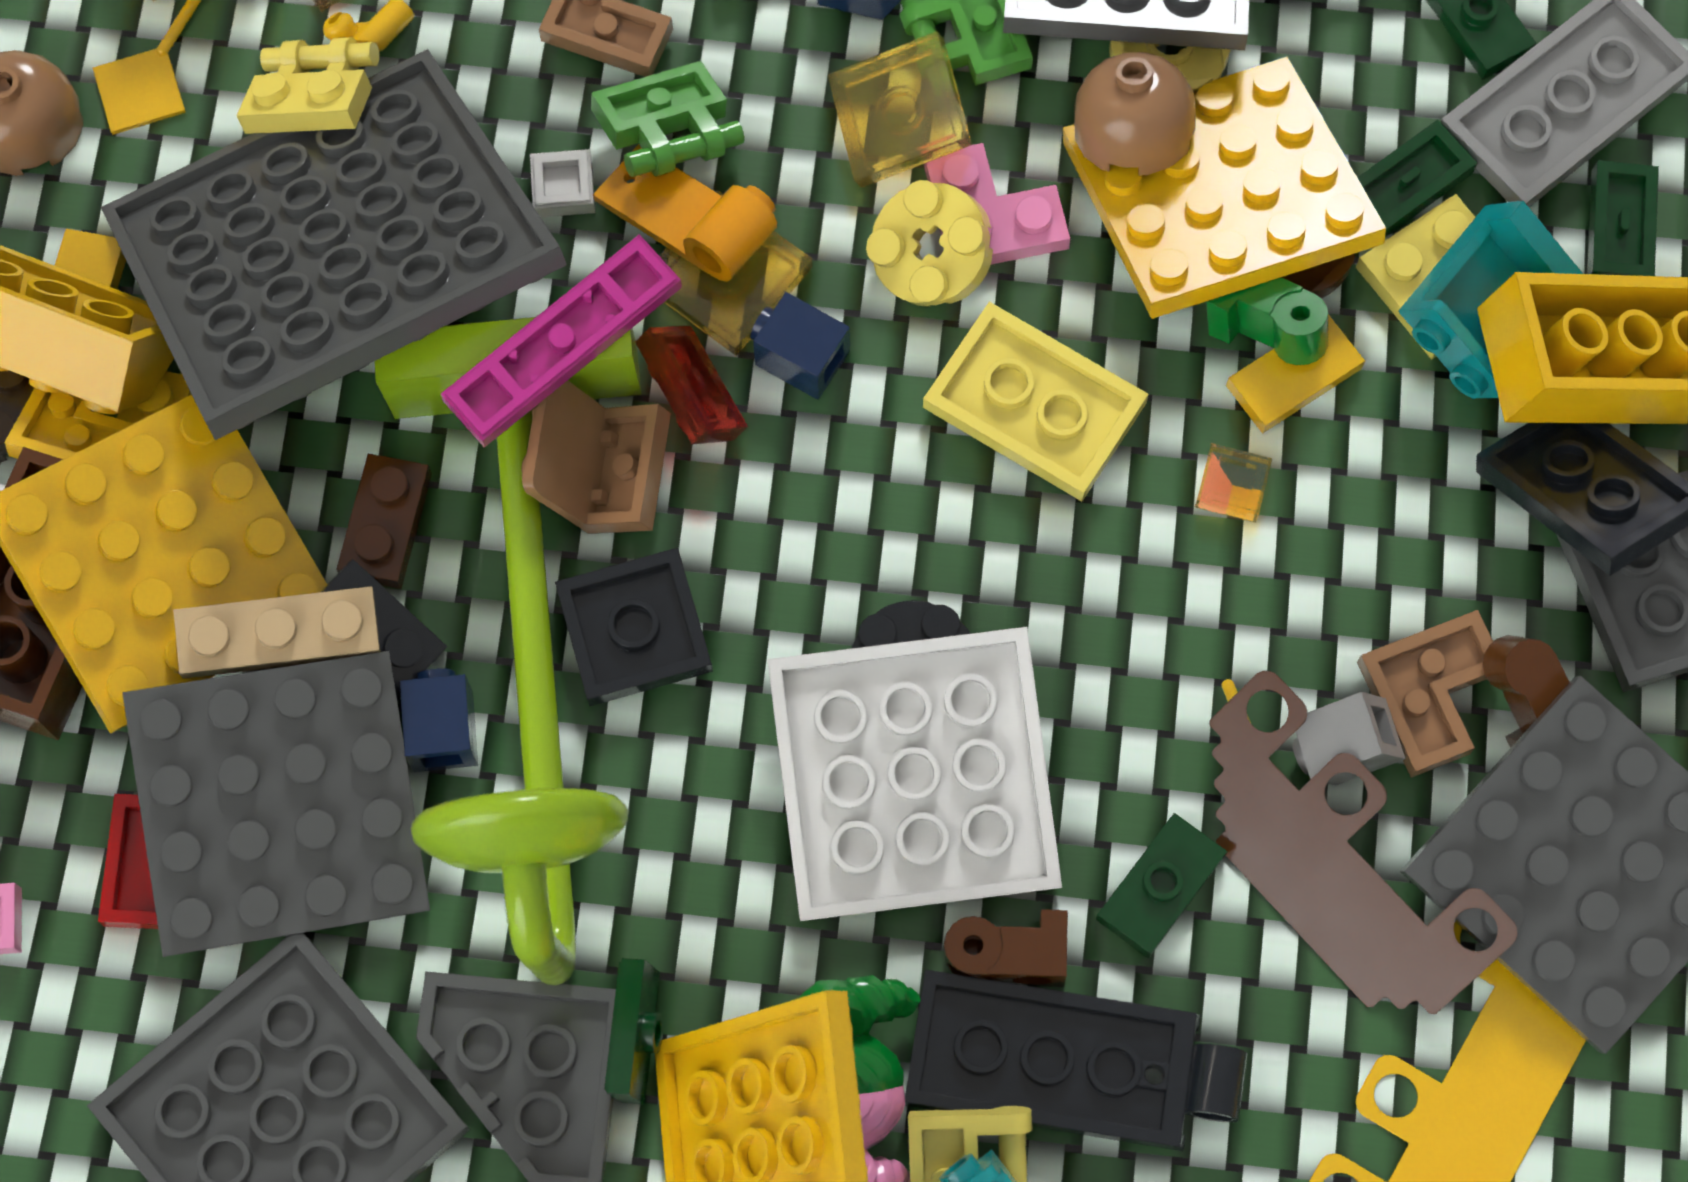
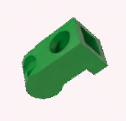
[1206,277,1328,365]

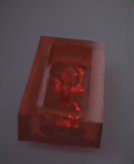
[635,326,748,445]

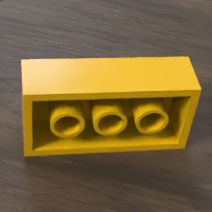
[1477,272,1688,424]

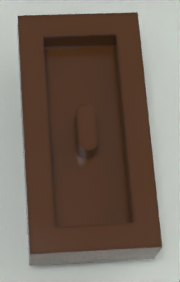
[336,453,432,589]

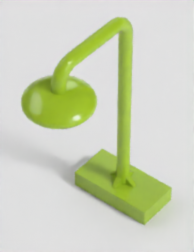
[374,317,641,985]

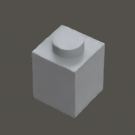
[1293,692,1406,785]

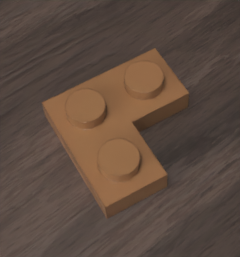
[539,0,673,77]
[1357,610,1493,778]

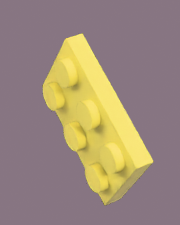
[923,302,1149,502]

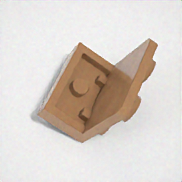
[521,380,671,534]

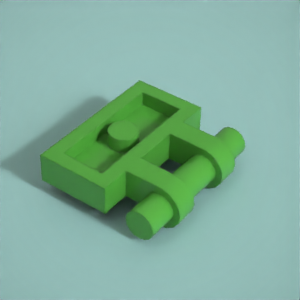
[899,0,1033,98]
[591,61,745,177]

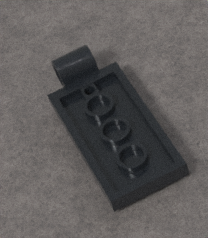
[905,969,1247,1151]

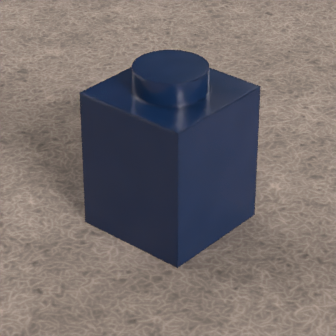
[750,292,850,400]
[400,668,478,772]

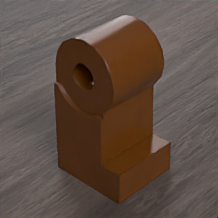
[1483,635,1570,748]
[944,909,1068,987]

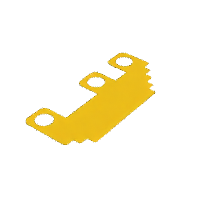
[1309,922,1586,1182]

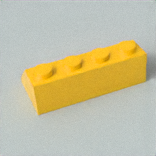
[0,245,174,414]

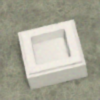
[530,149,596,217]

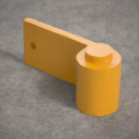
[593,144,777,282]

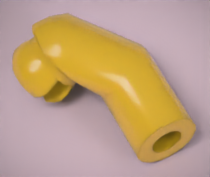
[323,0,415,52]

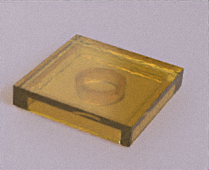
[828,31,972,188]
[660,190,813,356]

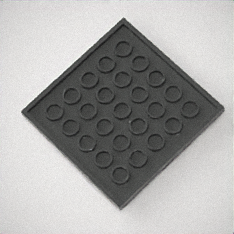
[101,49,567,440]

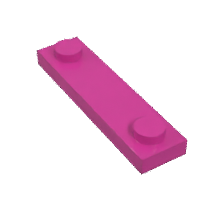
[441,234,682,448]

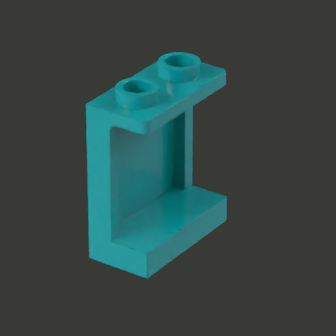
[1398,201,1583,399]

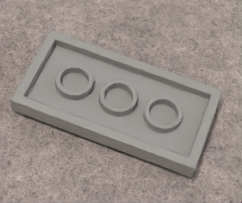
[1441,0,1688,207]

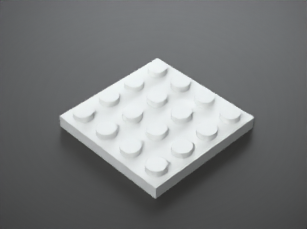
[767,627,1062,921]

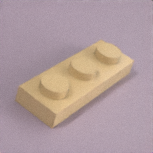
[173,586,380,679]

